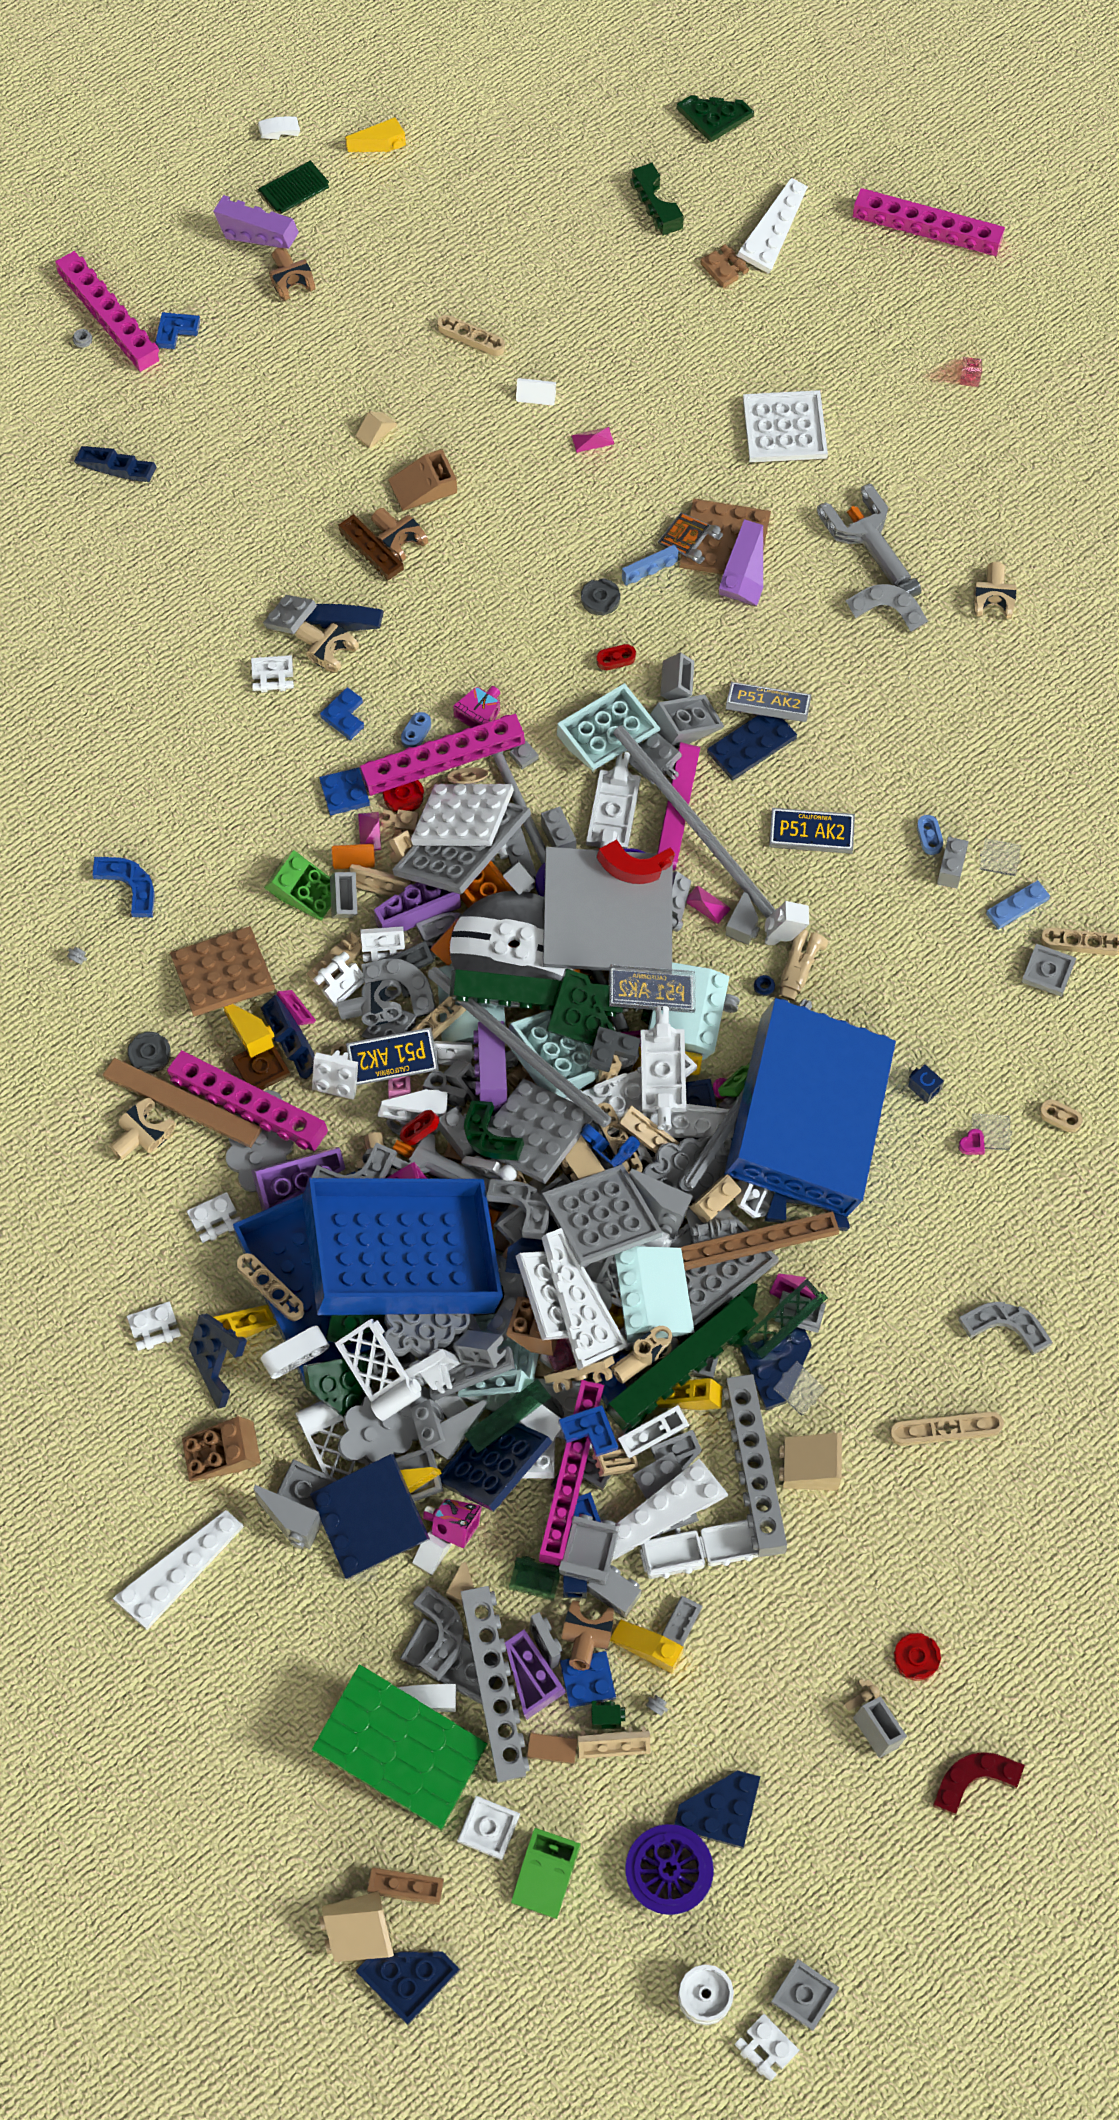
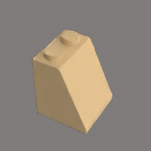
[778,1433,842,1491]
[319,1891,394,1962]

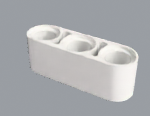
[261,1326,330,1379]

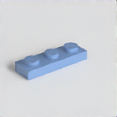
[622,545,678,585]
[986,880,1050,930]

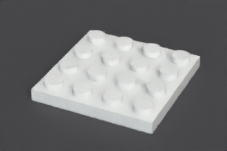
[743,390,828,462]
[411,784,514,846]

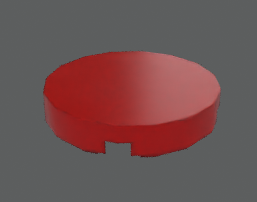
[383,780,424,813]
[893,1633,941,1681]

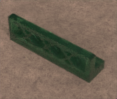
[741,1279,828,1359]
[464,1379,552,1453]

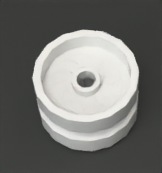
[678,1964,734,2026]

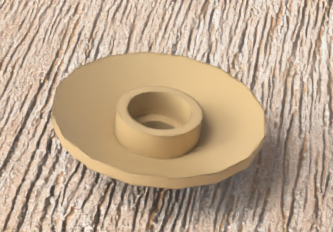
[447,767,488,785]

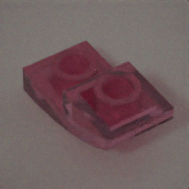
[546,1338,576,1372]

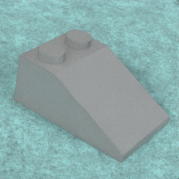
[650,694,724,748]
[629,1169,693,1239]
[253,1485,322,1549]

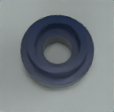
[754,975,775,996]

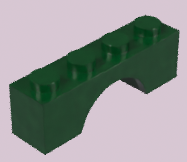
[630,162,684,236]

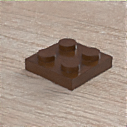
[232,1044,291,1090]

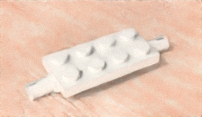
[586,752,641,849]
[641,1006,686,1130]

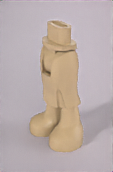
[778,929,829,1002]

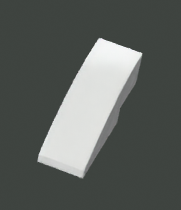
[397,1684,456,1712]

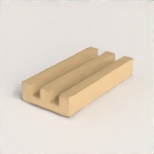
[592,1448,640,1477]

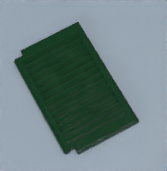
[258,160,329,213]

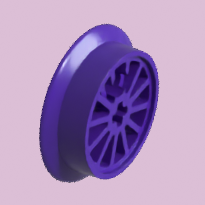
[625,1824,714,1915]

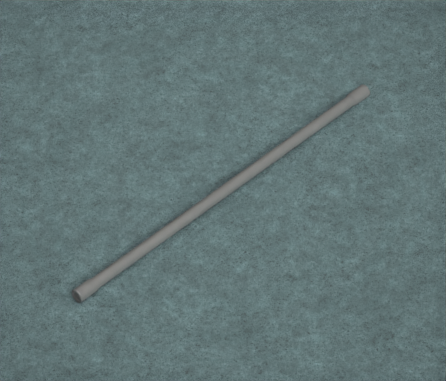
[491,751,629,1032]

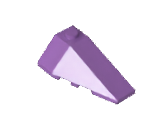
[719,519,763,606]

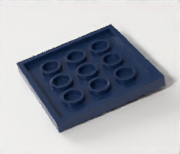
[439,1411,552,1512]
[310,1454,430,1579]

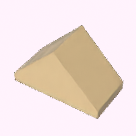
[356,412,397,448]
[446,1562,481,1613]

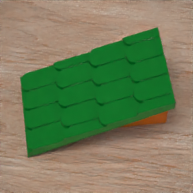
[311,1664,488,1831]

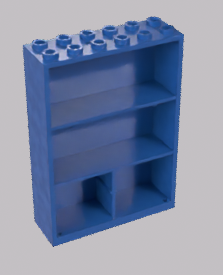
[724,998,896,1217]

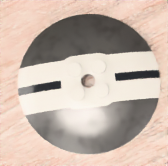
[450,891,574,1007]

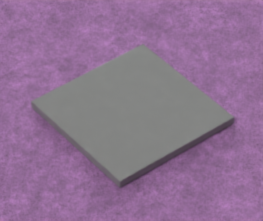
[543,847,673,974]

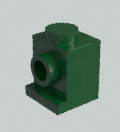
[591,1701,625,1730]

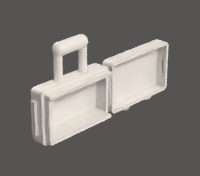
[640,1520,762,1579]

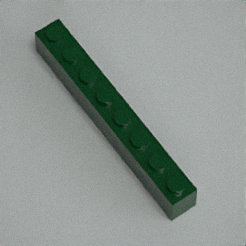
[449,969,623,1017]
[605,1295,759,1430]

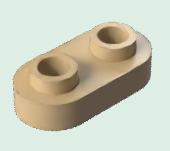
[1040,1100,1083,1133]

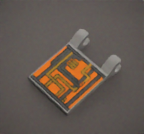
[658,512,723,564]

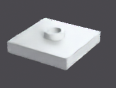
[457,1796,520,1860]

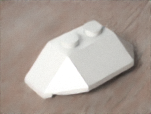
[735,1180,774,1218]

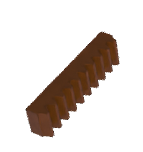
[338,514,404,581]

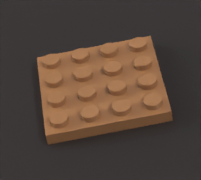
[679,498,771,575]
[170,926,275,1017]

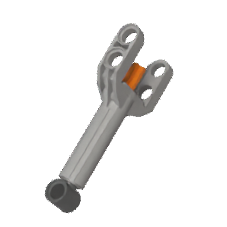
[817,483,921,597]
[362,1118,511,1212]

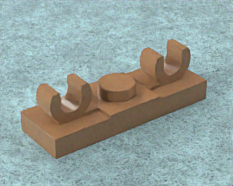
[367,1868,444,1905]

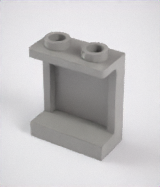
[559,1514,619,1586]

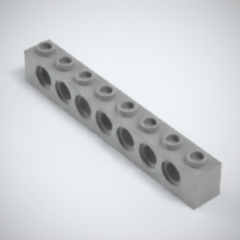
[723,1374,787,1557]
[461,1586,530,1783]

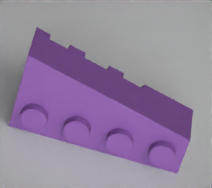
[213,195,299,249]
[374,882,461,931]
[473,1021,507,1116]
[251,1147,346,1211]

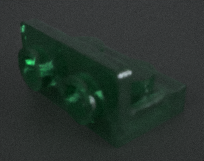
[509,1556,561,1601]

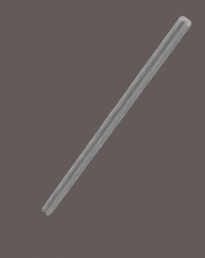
[613,725,776,918]
[428,967,611,1127]
[684,999,812,1188]

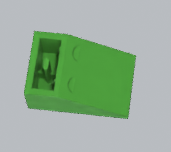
[264,850,331,921]
[511,1828,581,1919]

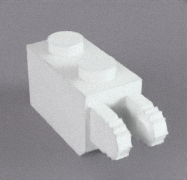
[765,901,809,946]

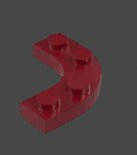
[933,1752,1025,1816]

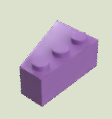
[505,1629,566,1720]

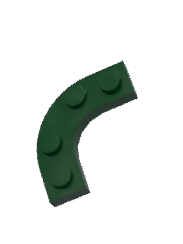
[464,1101,524,1161]

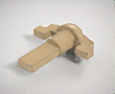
[844,1679,880,1711]

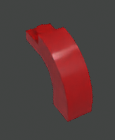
[597,839,675,884]

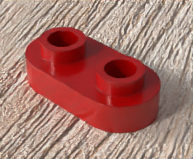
[596,644,636,670]
[400,1110,440,1146]

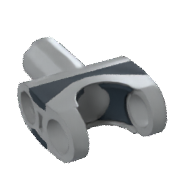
[338,979,402,1026]

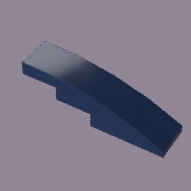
[74,446,157,482]
[304,604,384,631]
[261,995,315,1079]

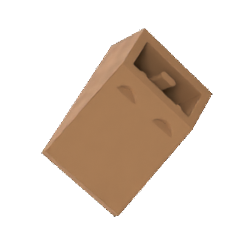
[388,449,457,511]
[182,1416,261,1482]

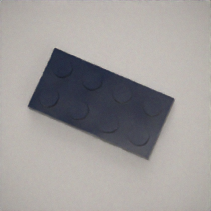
[707,715,797,781]

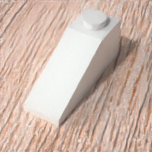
[378,1089,448,1121]
[618,1405,690,1459]

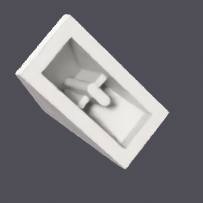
[412,1530,452,1575]

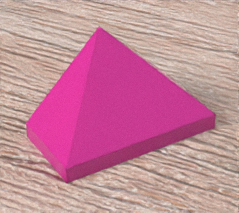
[571,427,614,453]
[358,812,381,851]
[686,885,731,924]
[276,990,316,1025]
[769,1273,818,1300]

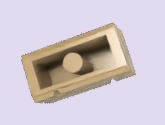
[689,1175,741,1223]

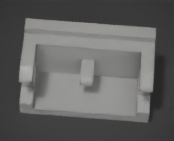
[775,1291,826,1333]
[453,1330,506,1368]

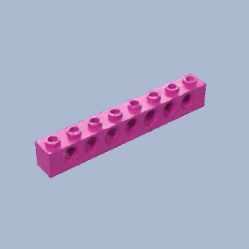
[853,188,1005,257]
[55,251,159,372]
[360,713,525,796]
[167,1050,328,1152]
[539,1380,604,1566]

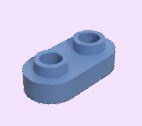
[401,712,431,748]
[917,815,943,855]

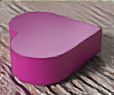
[958,1129,985,1155]

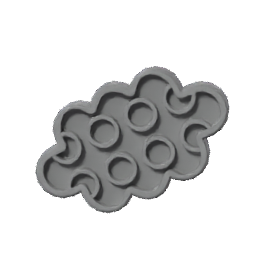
[226,1090,293,1192]
[642,1136,734,1203]
[383,1314,470,1359]
[338,1383,432,1464]

